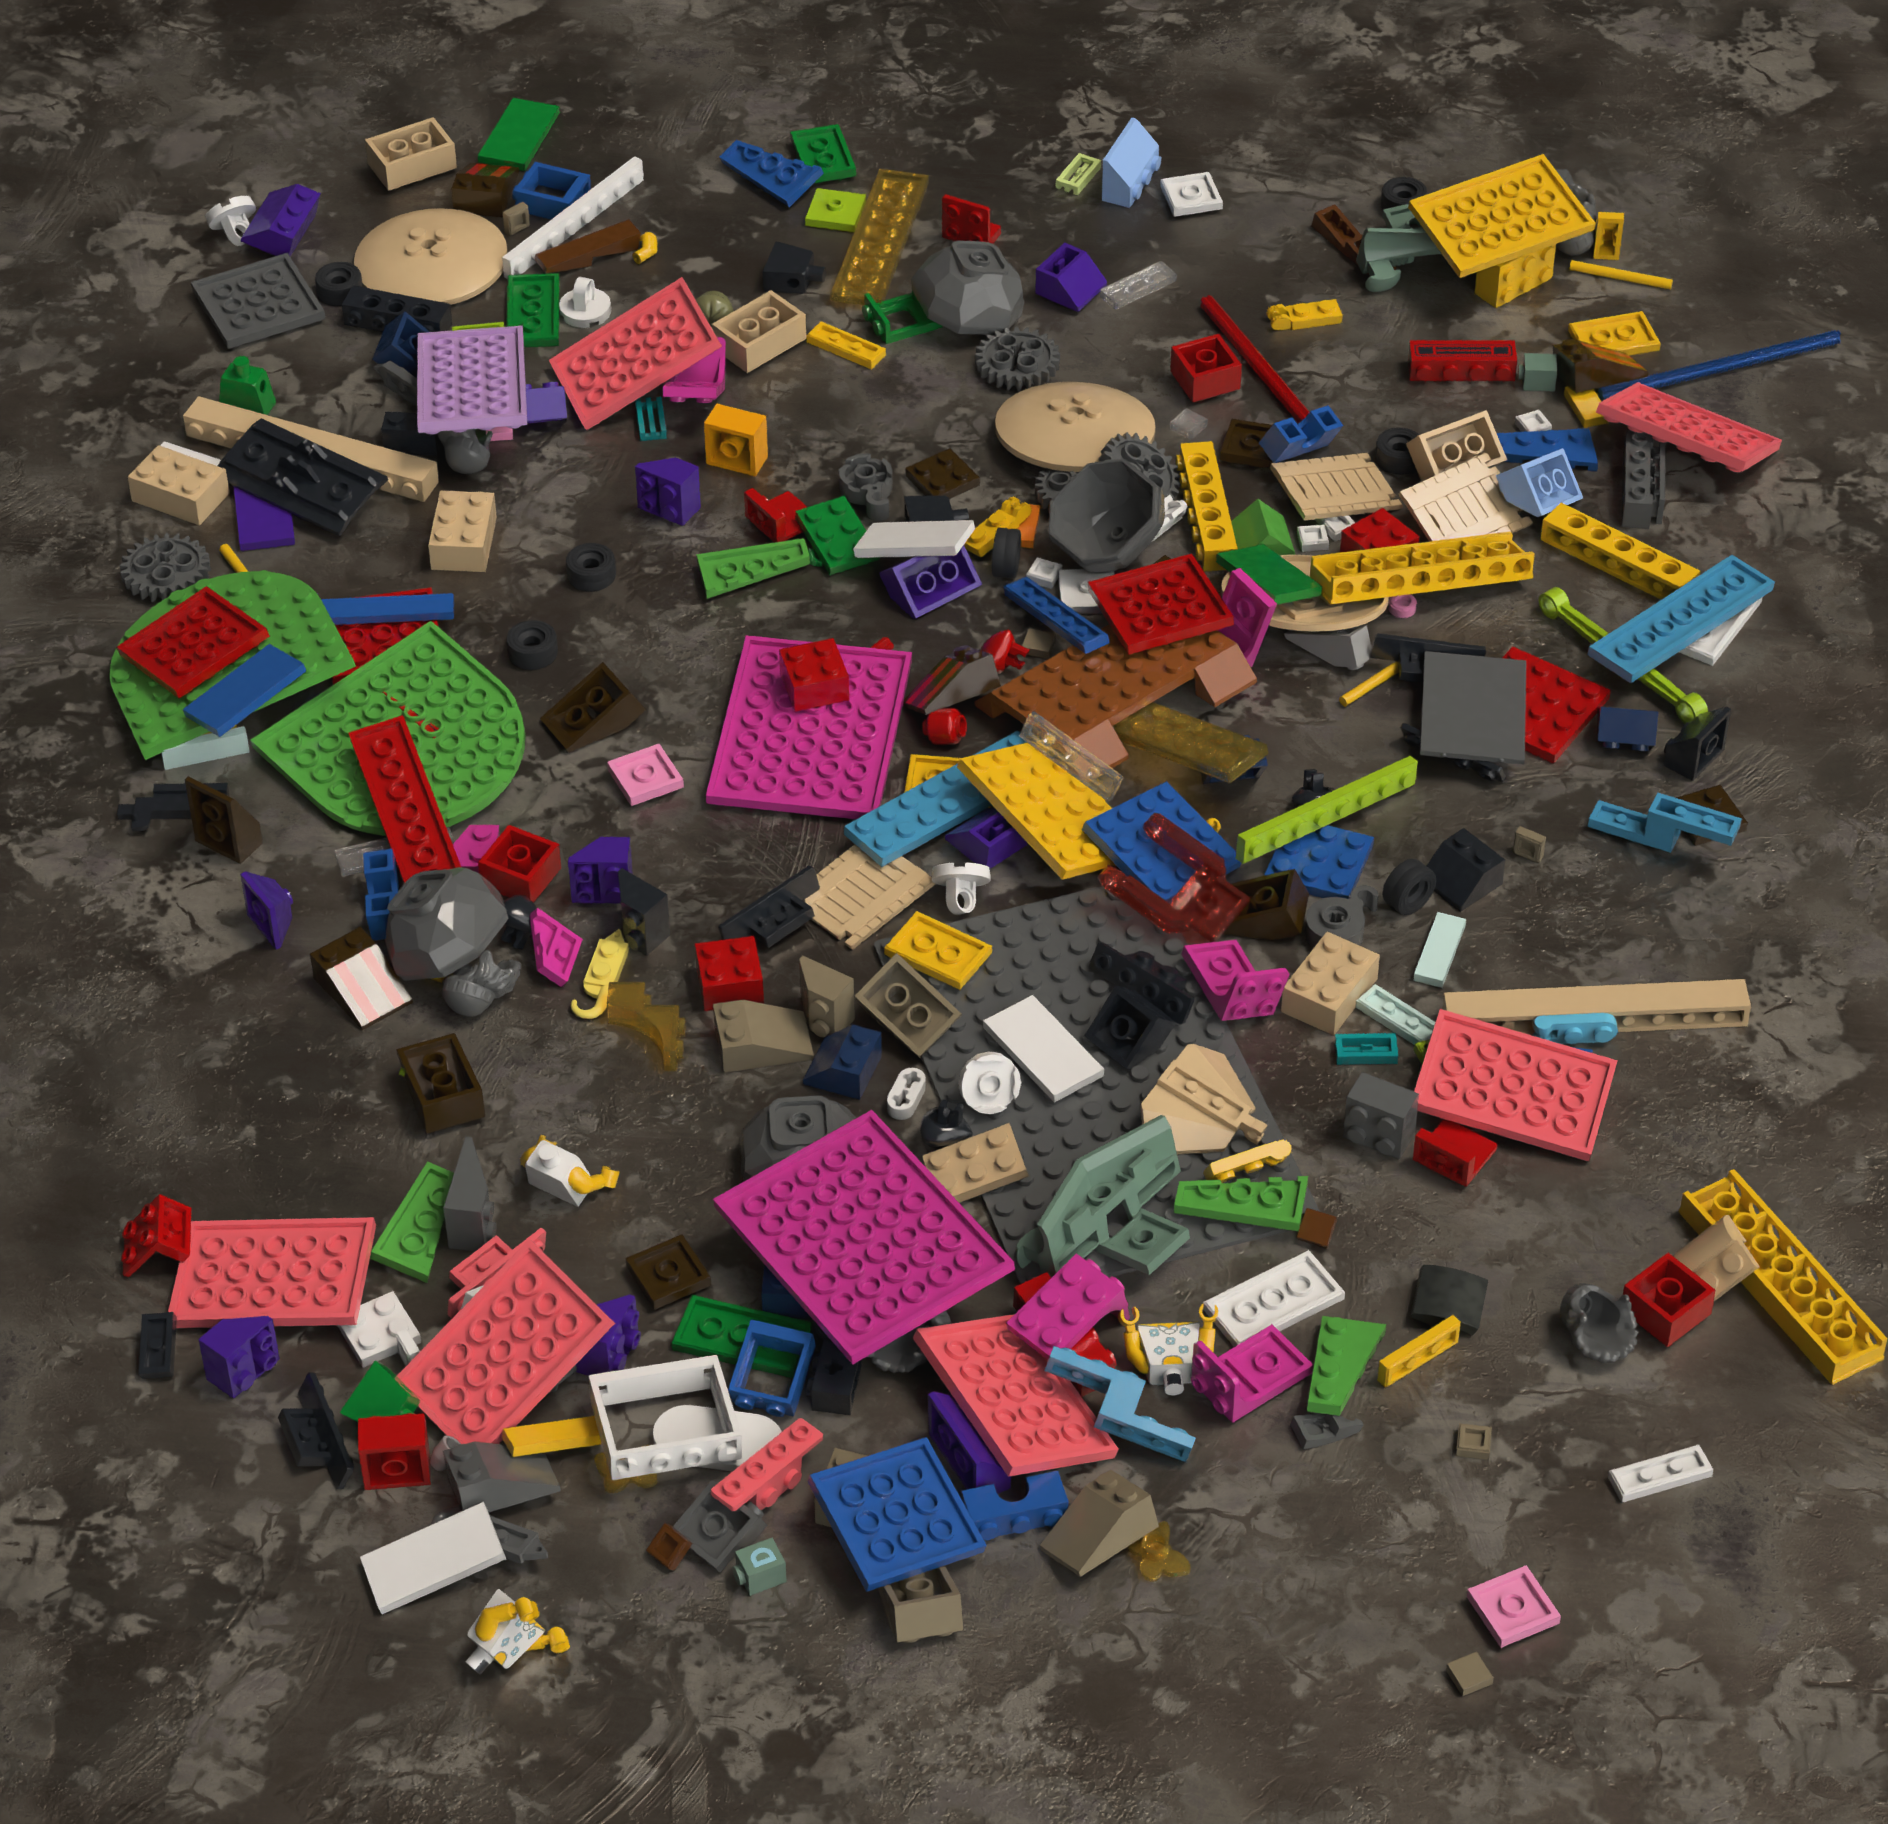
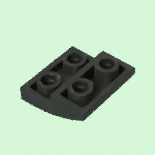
[1410,1265,1488,1335]

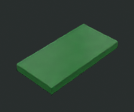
[478,98,560,171]
[507,273,560,347]
[1216,544,1322,605]
[671,1295,813,1378]

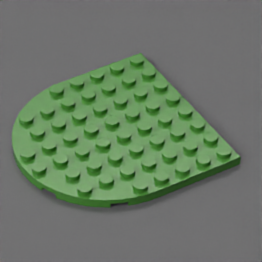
[109,570,356,760]
[250,621,526,835]

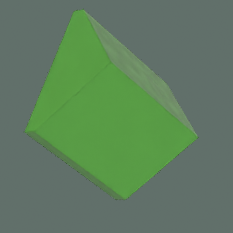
[1231,499,1295,555]

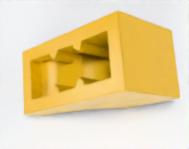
[1593,212,1624,260]

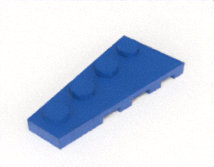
[719,140,824,207]
[1496,428,1598,471]

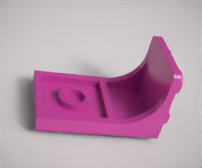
[663,337,726,403]
[1218,568,1277,667]
[1181,940,1289,1021]
[1006,1253,1130,1360]
[1191,1324,1313,1423]

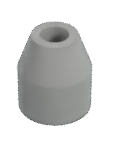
[430,1436,461,1471]

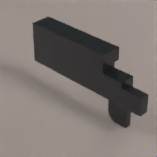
[117,783,230,831]

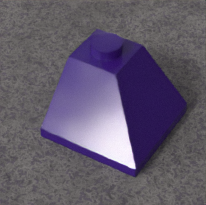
[240,871,293,950]

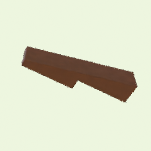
[1311,204,1396,276]
[535,219,641,274]

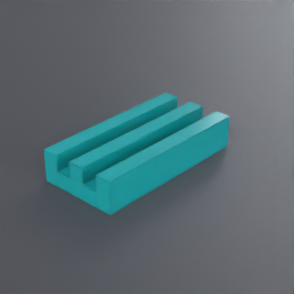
[635,396,667,441]
[1335,1033,1398,1065]

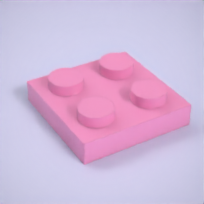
[607,744,684,806]
[1467,1565,1561,1648]

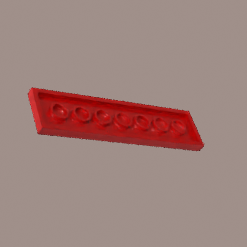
[348,715,461,884]

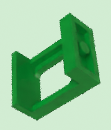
[862,291,943,344]

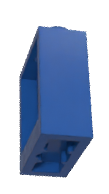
[512,162,591,220]
[728,1320,816,1417]

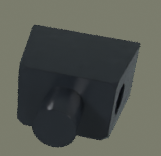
[763,242,826,294]
[904,496,969,522]

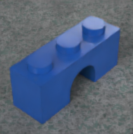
[1259,405,1344,463]
[363,849,399,941]
[962,1470,1069,1540]

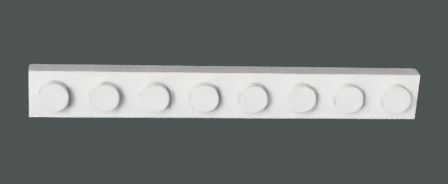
[502,156,644,279]

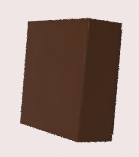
[1297,1208,1338,1249]
[646,1523,693,1571]

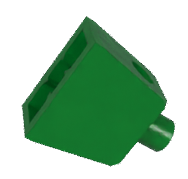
[219,356,276,415]
[340,1361,420,1422]

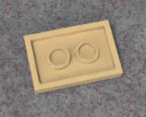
[922,1123,1029,1203]

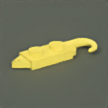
[571,929,629,1019]

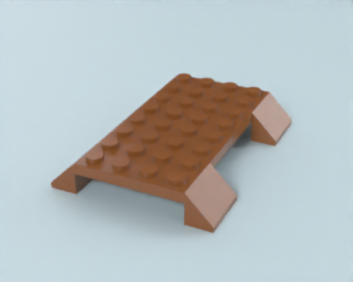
[975,624,1257,783]

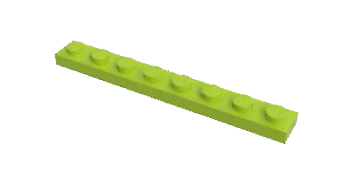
[1235,756,1418,864]

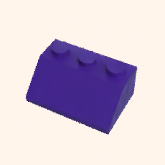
[241,184,321,257]
[879,545,982,619]
[928,1392,1011,1494]

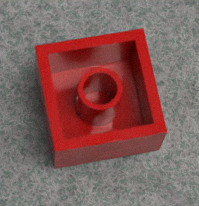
[1170,334,1242,403]
[1340,508,1420,553]
[779,638,850,712]
[478,825,561,903]
[695,936,764,1011]
[1622,1252,1716,1347]
[358,1413,431,1490]

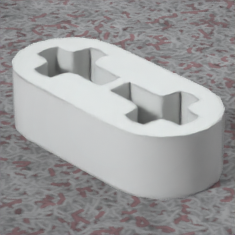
[887,1068,926,1120]

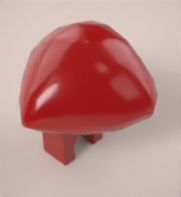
[981,629,1030,675]

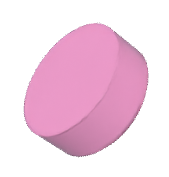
[1388,594,1417,618]

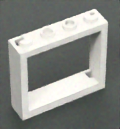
[589,1355,742,1480]

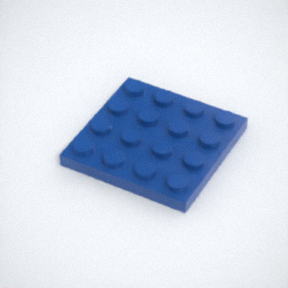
[1082,781,1242,909]
[807,1437,987,1592]

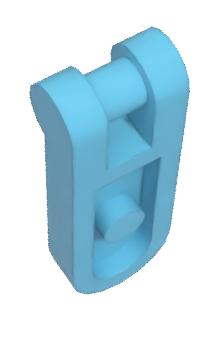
[1533,1013,1618,1044]

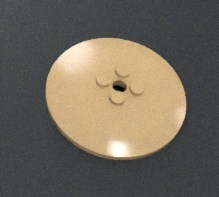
[354,208,508,305]
[995,382,1155,472]
[1221,555,1389,632]

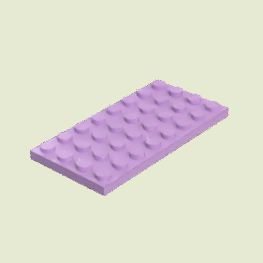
[417,326,527,434]

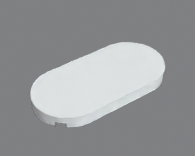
[653,1405,782,1472]

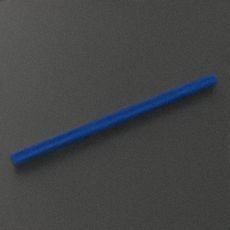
[1598,330,1841,401]

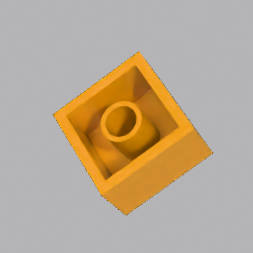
[704,404,768,477]

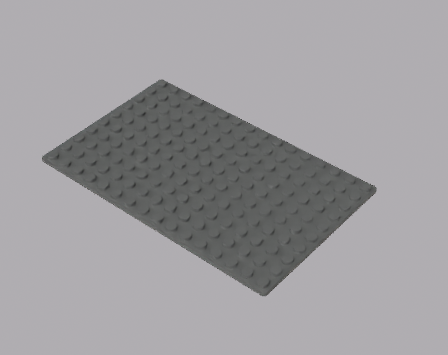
[874,880,1320,1285]

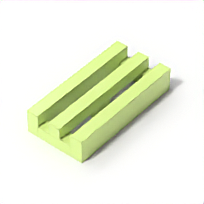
[1056,153,1101,195]

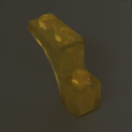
[607,982,686,1071]

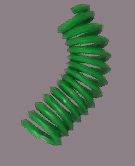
[808,548,823,567]

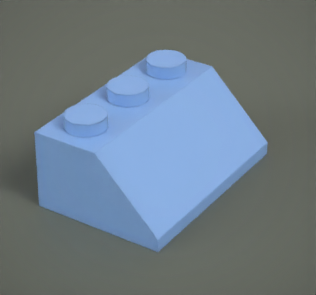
[1102,118,1161,208]
[1496,448,1583,517]

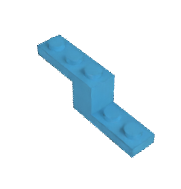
[1588,793,1742,853]
[1044,1346,1196,1462]

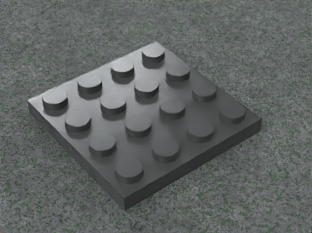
[191,253,326,349]

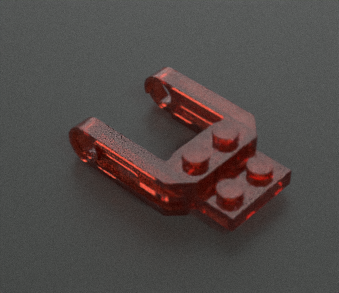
[1098,813,1250,942]

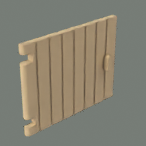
[1270,453,1403,521]
[1399,453,1533,542]
[803,845,935,950]

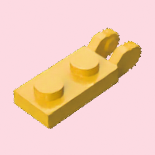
[1266,299,1343,331]
[964,496,1032,557]
[1203,1140,1292,1183]

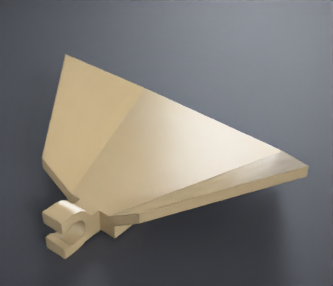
[1140,1044,1268,1155]

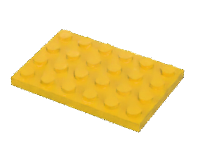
[1408,154,1596,278]
[957,739,1116,880]

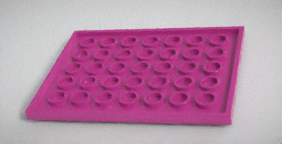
[706,635,912,819]
[713,1110,1015,1364]

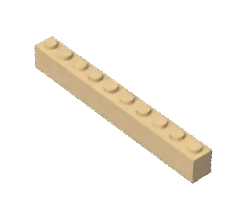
[183,396,439,502]
[1442,979,1751,1036]

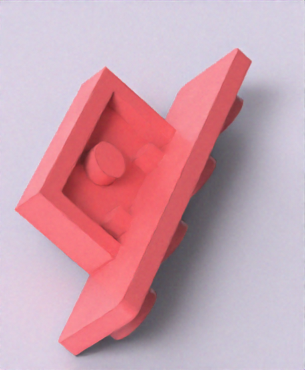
[447,1228,546,1319]
[711,1418,823,1511]

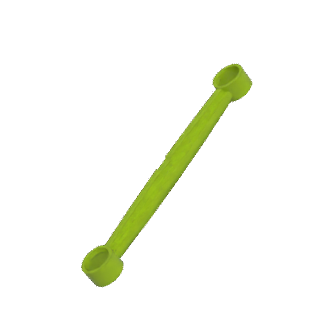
[1538,587,1708,724]

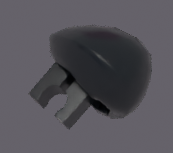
[1292,769,1335,808]
[501,895,537,950]
[920,1100,973,1148]

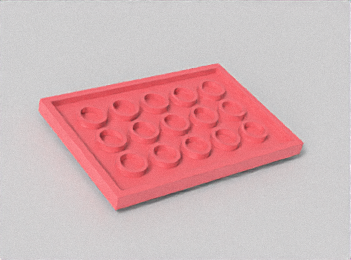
[549,277,722,430]
[1596,382,1782,472]
[1414,1009,1618,1161]
[168,1217,376,1328]
[397,1239,615,1444]
[913,1314,1119,1477]

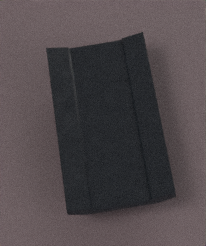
[217,418,389,536]

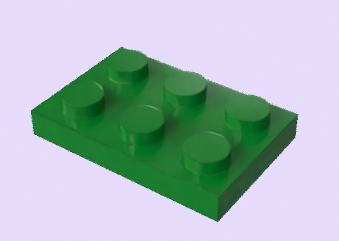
[790,124,856,183]
[795,496,880,575]

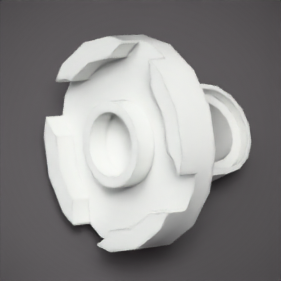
[205,196,256,246]
[559,277,611,328]
[932,863,991,915]
[958,1051,1021,1114]

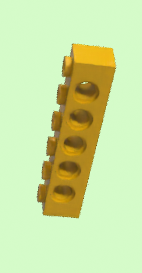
[1175,441,1237,572]
[1541,503,1701,600]

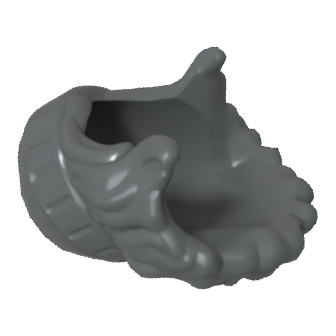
[1556,183,1597,256]
[438,429,493,474]
[441,950,521,1017]
[1560,1283,1639,1363]
[867,1310,952,1373]

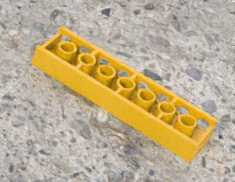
[1310,532,1534,604]
[1679,1169,1888,1385]

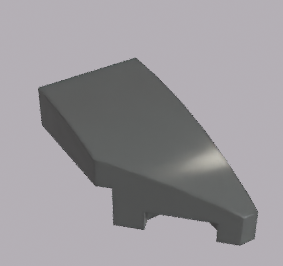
[1290,1413,1364,1449]

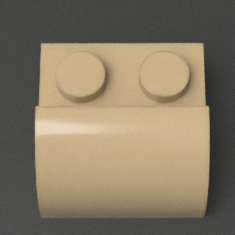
[1674,1215,1760,1301]

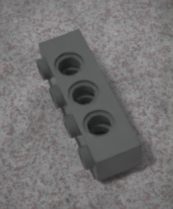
[1622,431,1665,529]

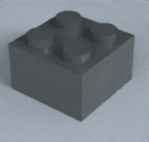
[1343,1072,1419,1159]

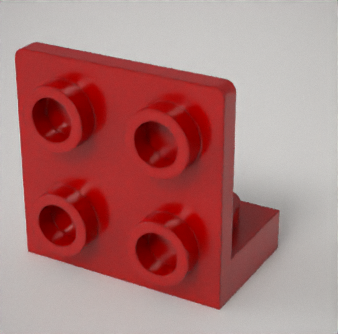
[942,194,1001,244]
[744,488,807,543]
[1413,1119,1497,1187]
[121,1194,192,1278]

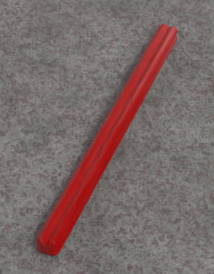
[1200,295,1309,423]

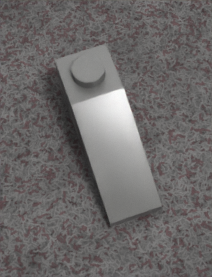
[1284,625,1372,670]

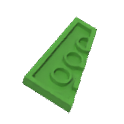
[696,538,810,599]
[370,1161,454,1283]
[1174,1176,1308,1231]
[1307,1316,1386,1416]

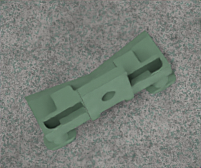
[1356,204,1441,292]
[1015,1115,1190,1278]

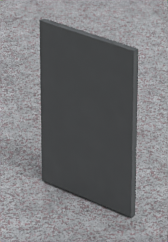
[1420,651,1526,765]

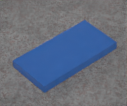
[183,644,306,737]

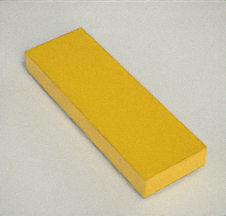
[806,321,886,370]
[1377,1315,1461,1388]
[502,1416,602,1457]

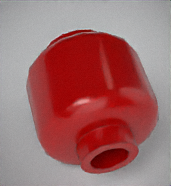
[923,708,967,745]

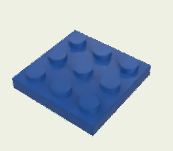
[1264,825,1374,899]

